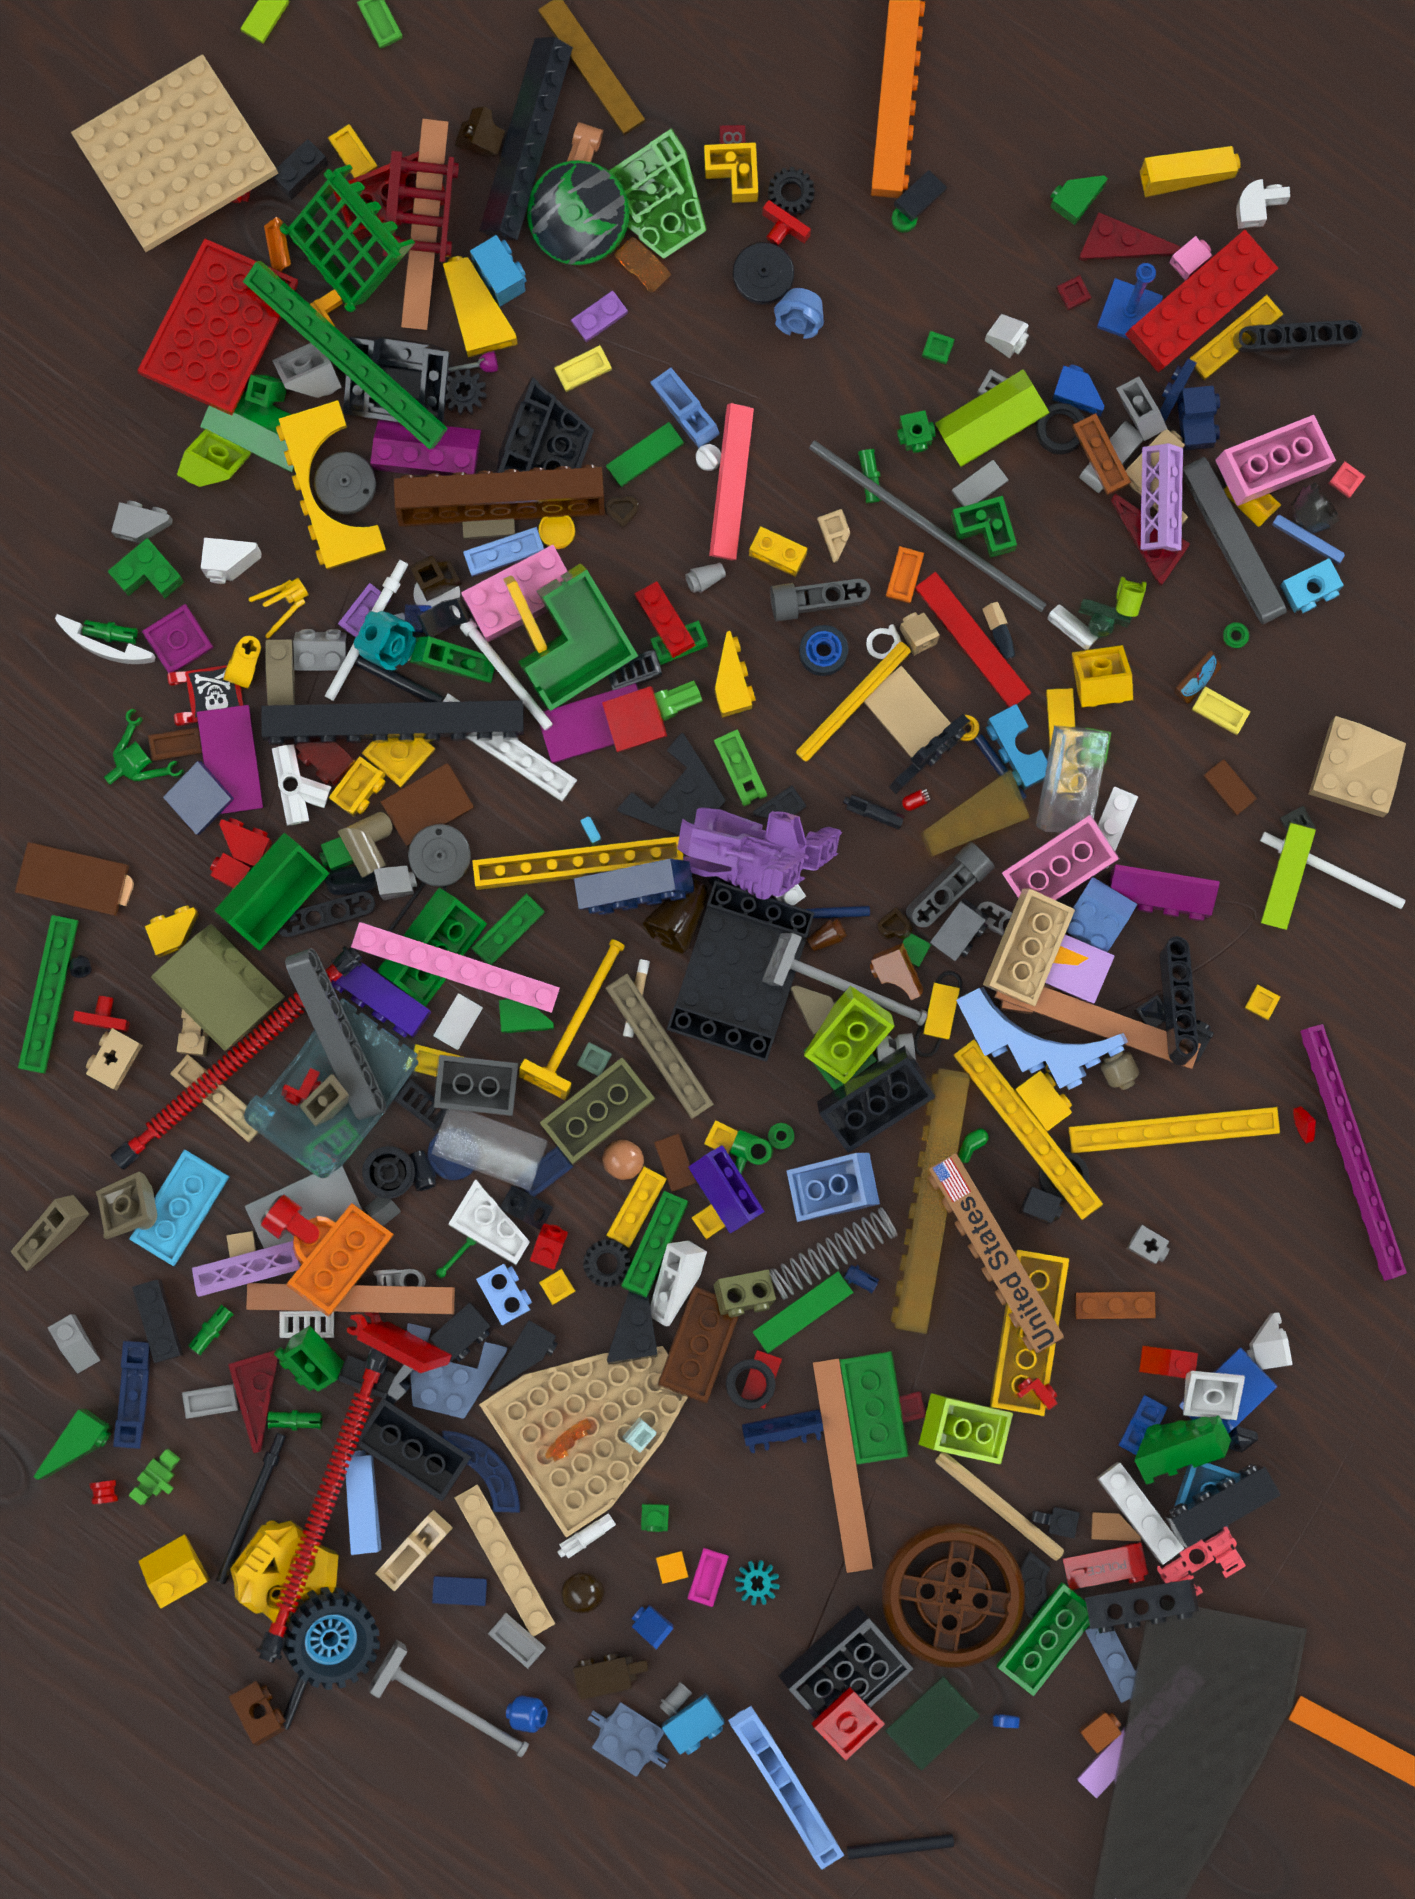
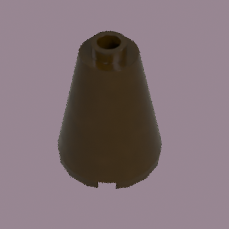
[642,880,709,954]

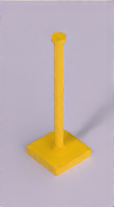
[519,939,625,1101]

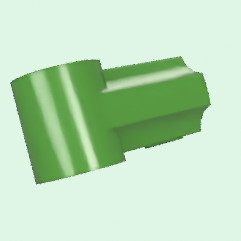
[654,680,702,721]

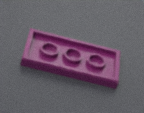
[540,684,638,764]
[197,705,264,814]

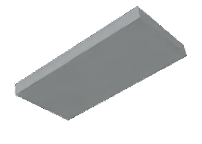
[245,1162,363,1249]

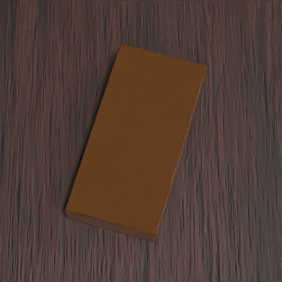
[148,727,203,762]
[1203,759,1257,816]
[654,1134,696,1192]

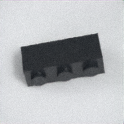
[132,1279,184,1363]

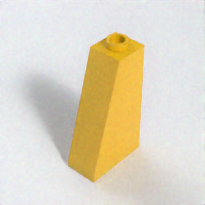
[1140,146,1240,197]
[443,256,518,357]

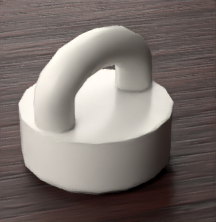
[696,444,721,471]

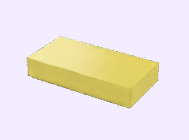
[554,345,612,392]
[1192,686,1250,735]

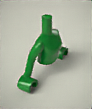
[104,709,184,785]

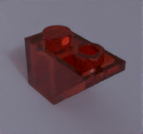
[295,742,355,786]

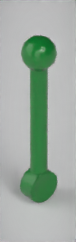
[436,1237,476,1278]

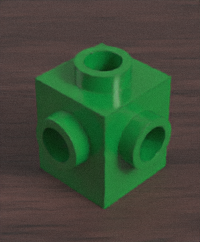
[897,410,936,453]

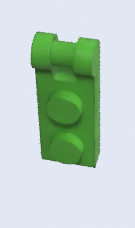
[714,729,767,807]

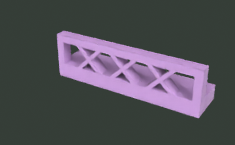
[1141,443,1183,551]
[192,1241,301,1297]

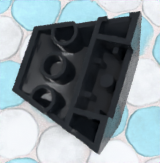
[496,377,594,473]

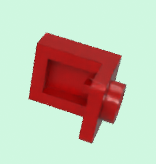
[281,1068,322,1106]
[530,1224,568,1270]
[1016,1377,1058,1410]

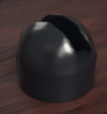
[70,955,92,978]

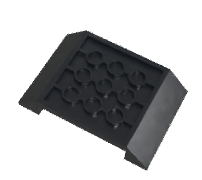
[667,881,815,1062]

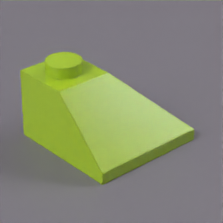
[177,429,252,487]

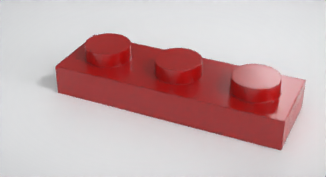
[634,581,695,658]

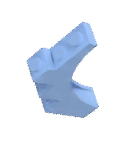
[956,987,1128,1090]
[728,1706,844,1870]

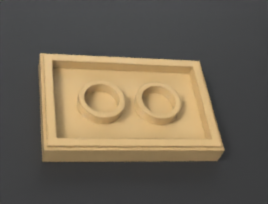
[864,666,951,758]

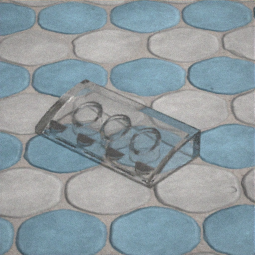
[1036,725,1109,833]
[432,1109,548,1191]

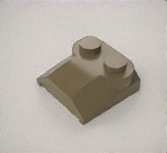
[96,1172,157,1239]

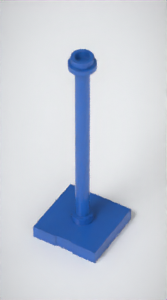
[1097,263,1163,340]

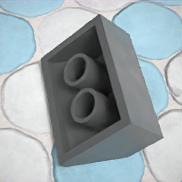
[434,1055,518,1116]

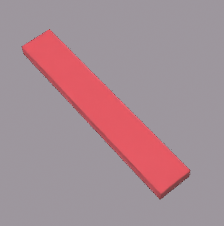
[709,403,754,561]

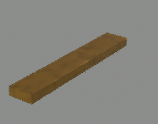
[538,0,645,135]

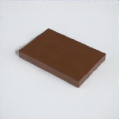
[381,763,474,847]

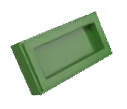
[357,0,403,49]

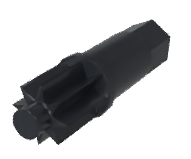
[843,794,905,830]

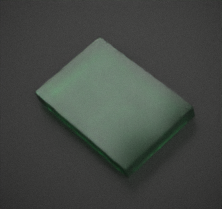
[885,1676,979,1771]

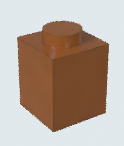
[1078,1711,1122,1753]

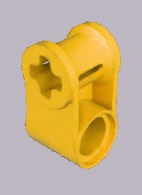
[223,636,261,689]

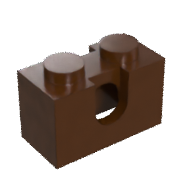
[229,1681,286,1746]

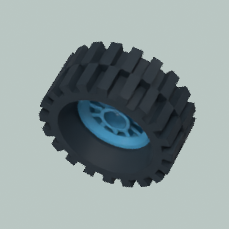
[282,1587,380,1690]

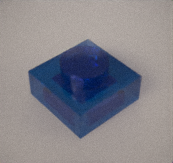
[405,604,432,633]

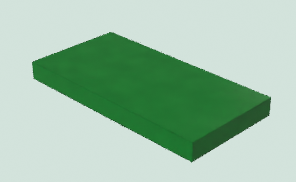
[839,1351,909,1465]

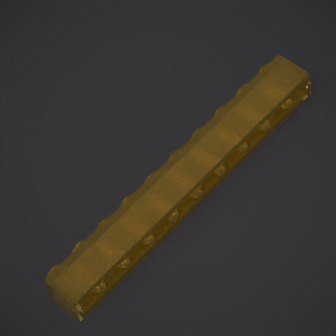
[890,1068,971,1334]

